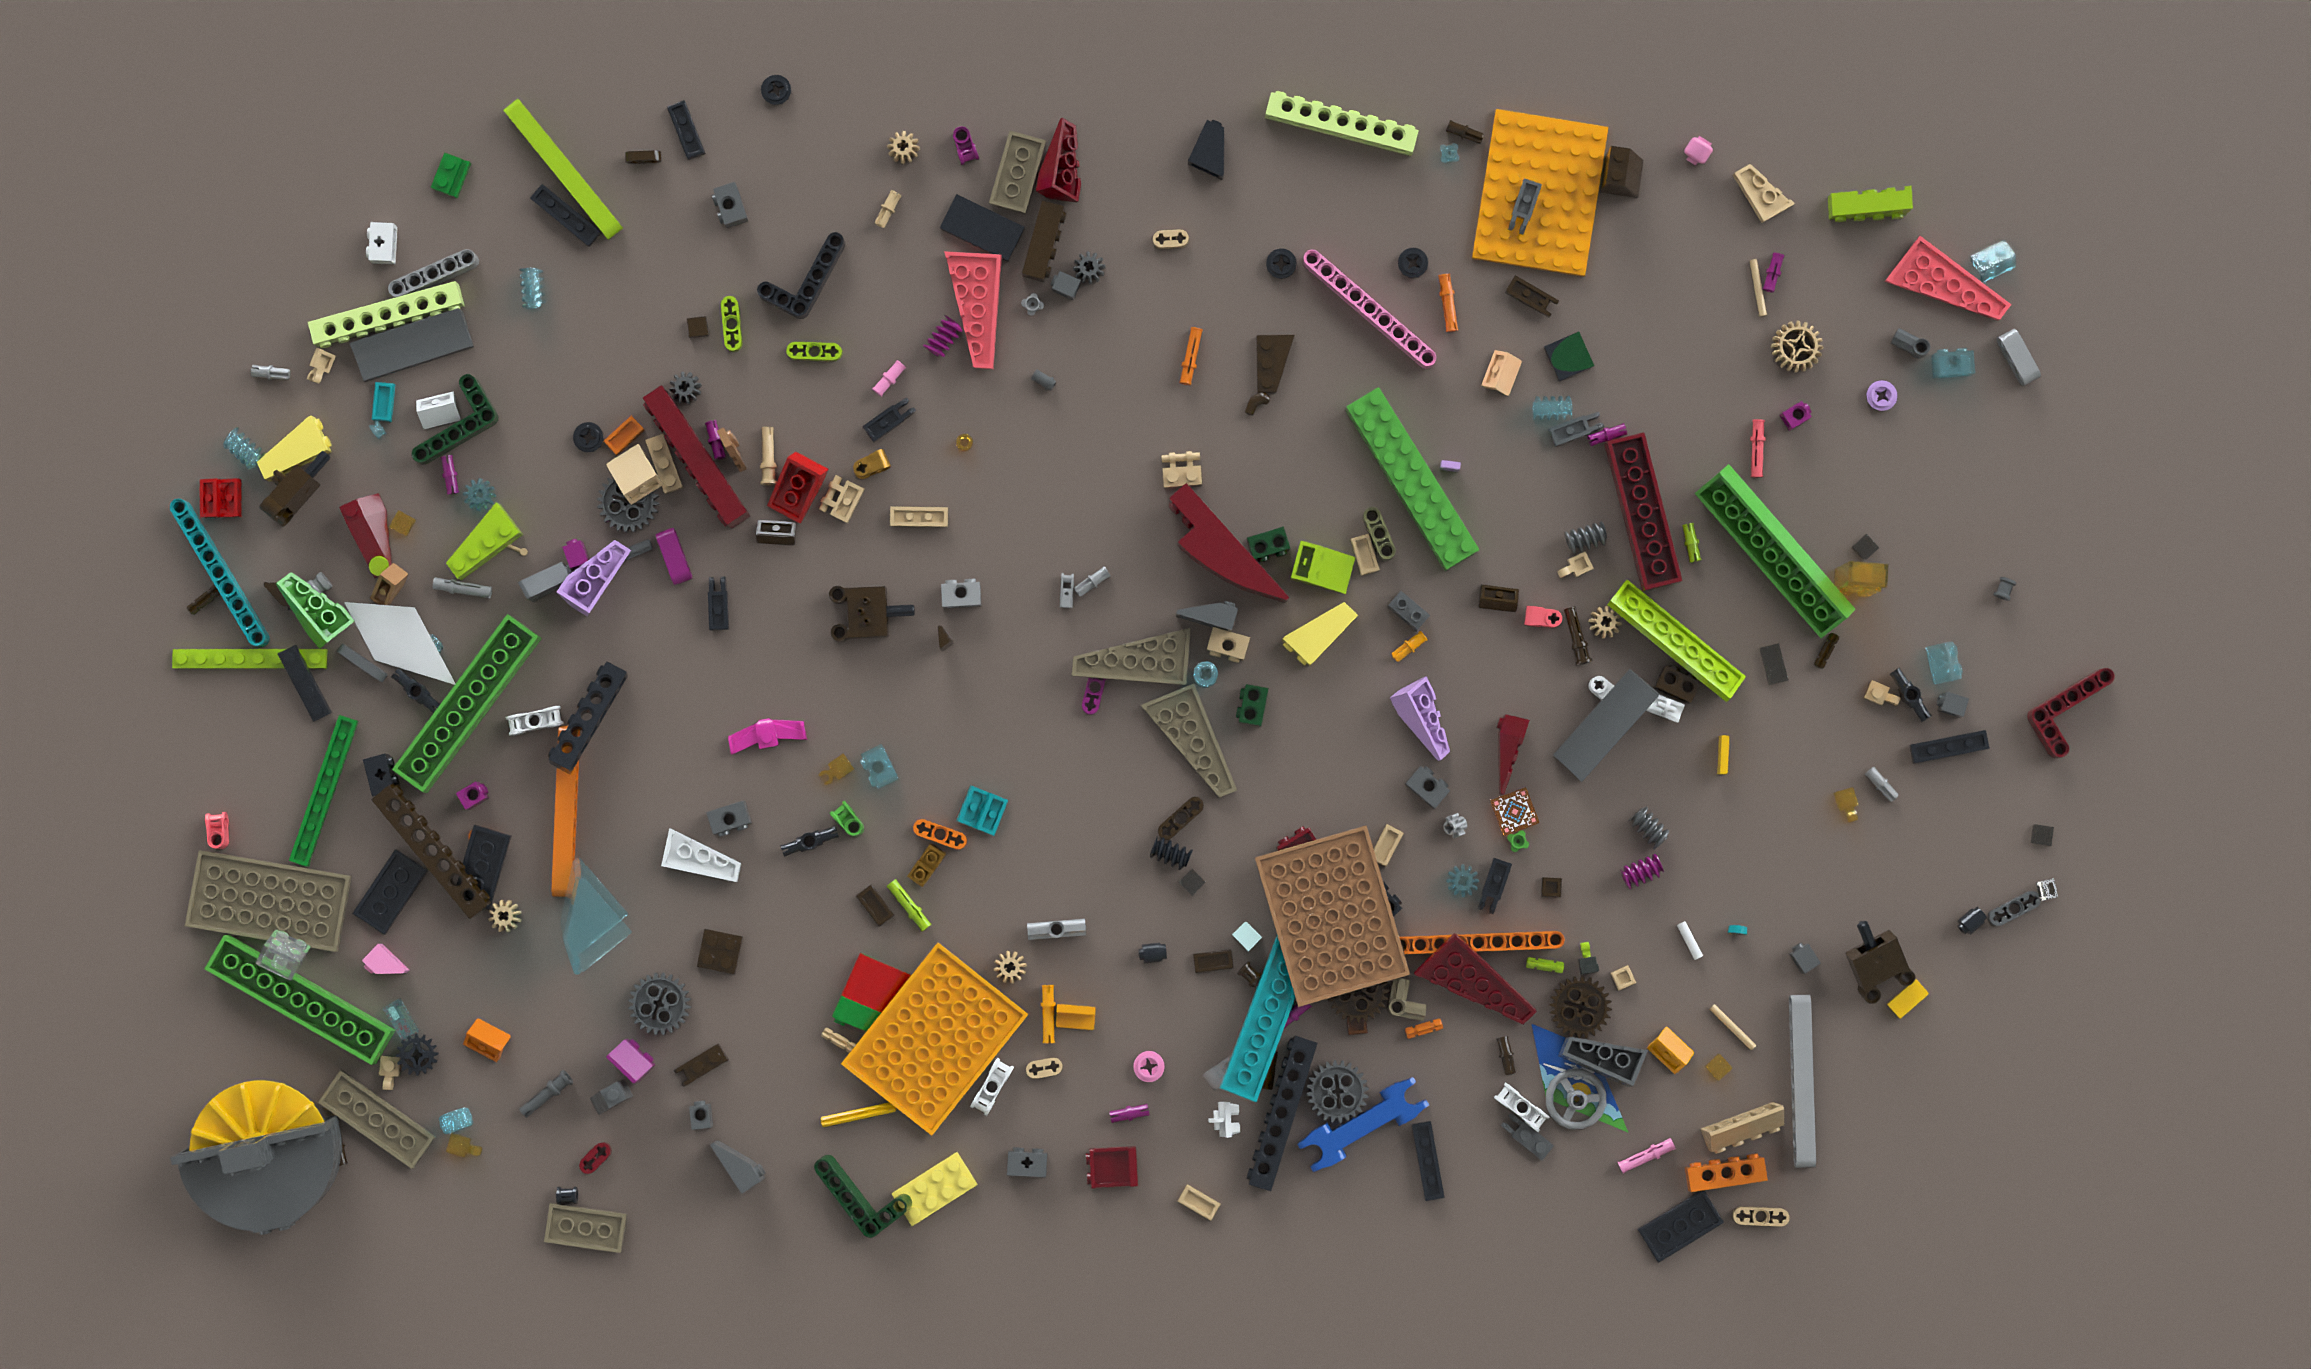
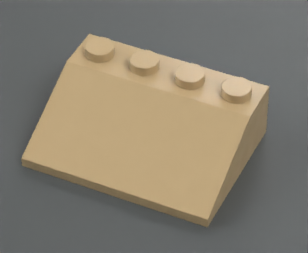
[1701,1102,1784,1154]

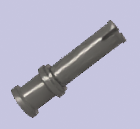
[519,1070,574,1118]

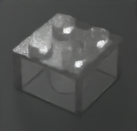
[255,930,311,981]

